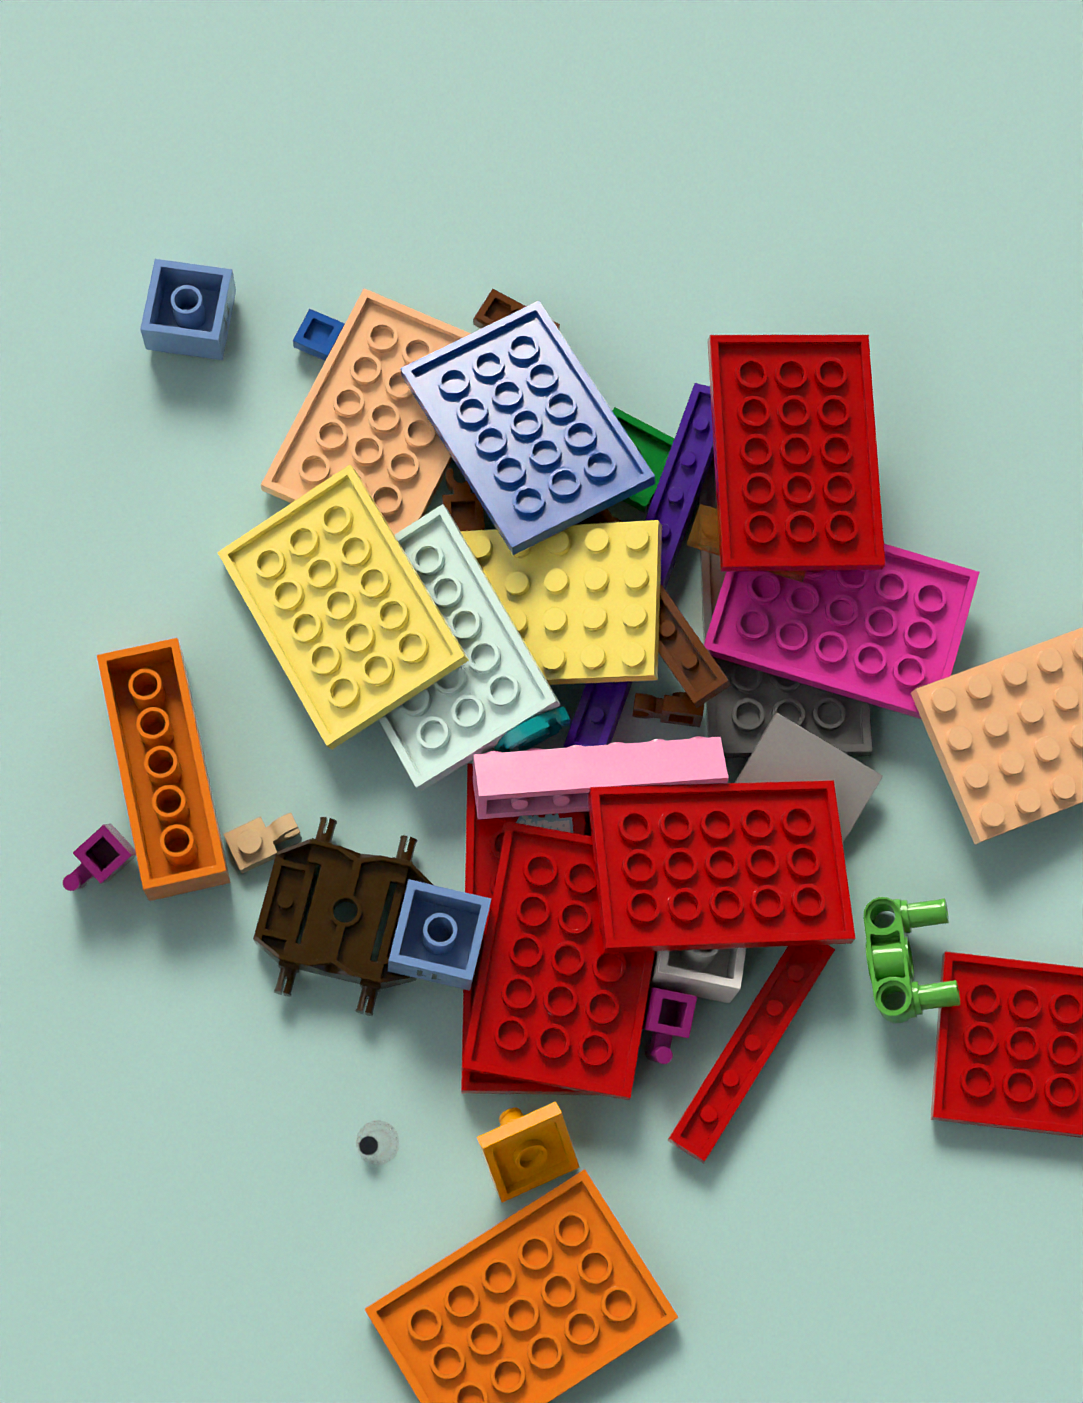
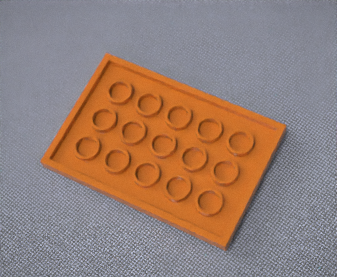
[364,1169,679,1403]

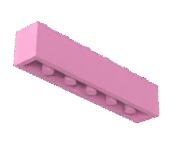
[473,736,728,819]

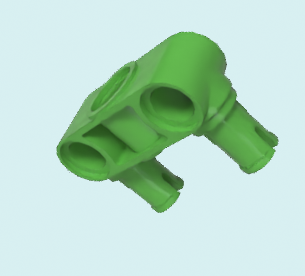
[863,897,960,1023]

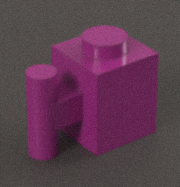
[62,823,136,891]
[642,987,697,1064]

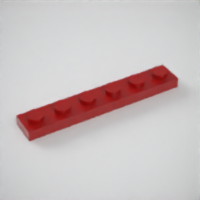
[667,945,835,1164]

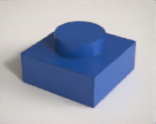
[293,308,345,361]

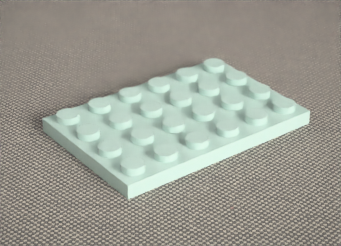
[379,504,561,791]

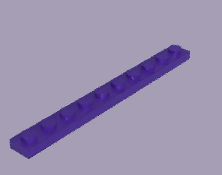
[564,383,714,748]

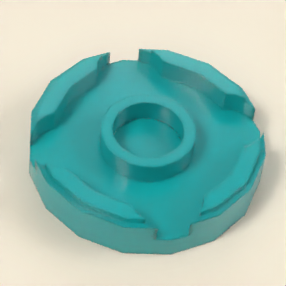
[494,707,571,752]

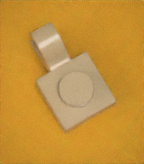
[223,813,300,874]

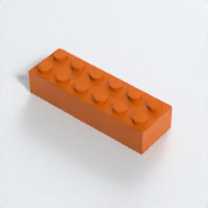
[97,638,231,901]

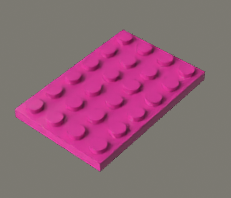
[704,544,980,719]

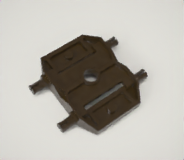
[253,817,433,1016]

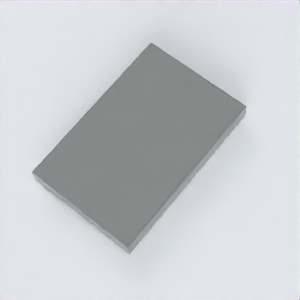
[735,713,883,843]

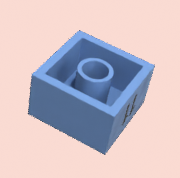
[140,259,236,360]
[388,879,491,990]

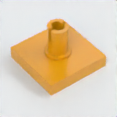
[477,1101,580,1203]

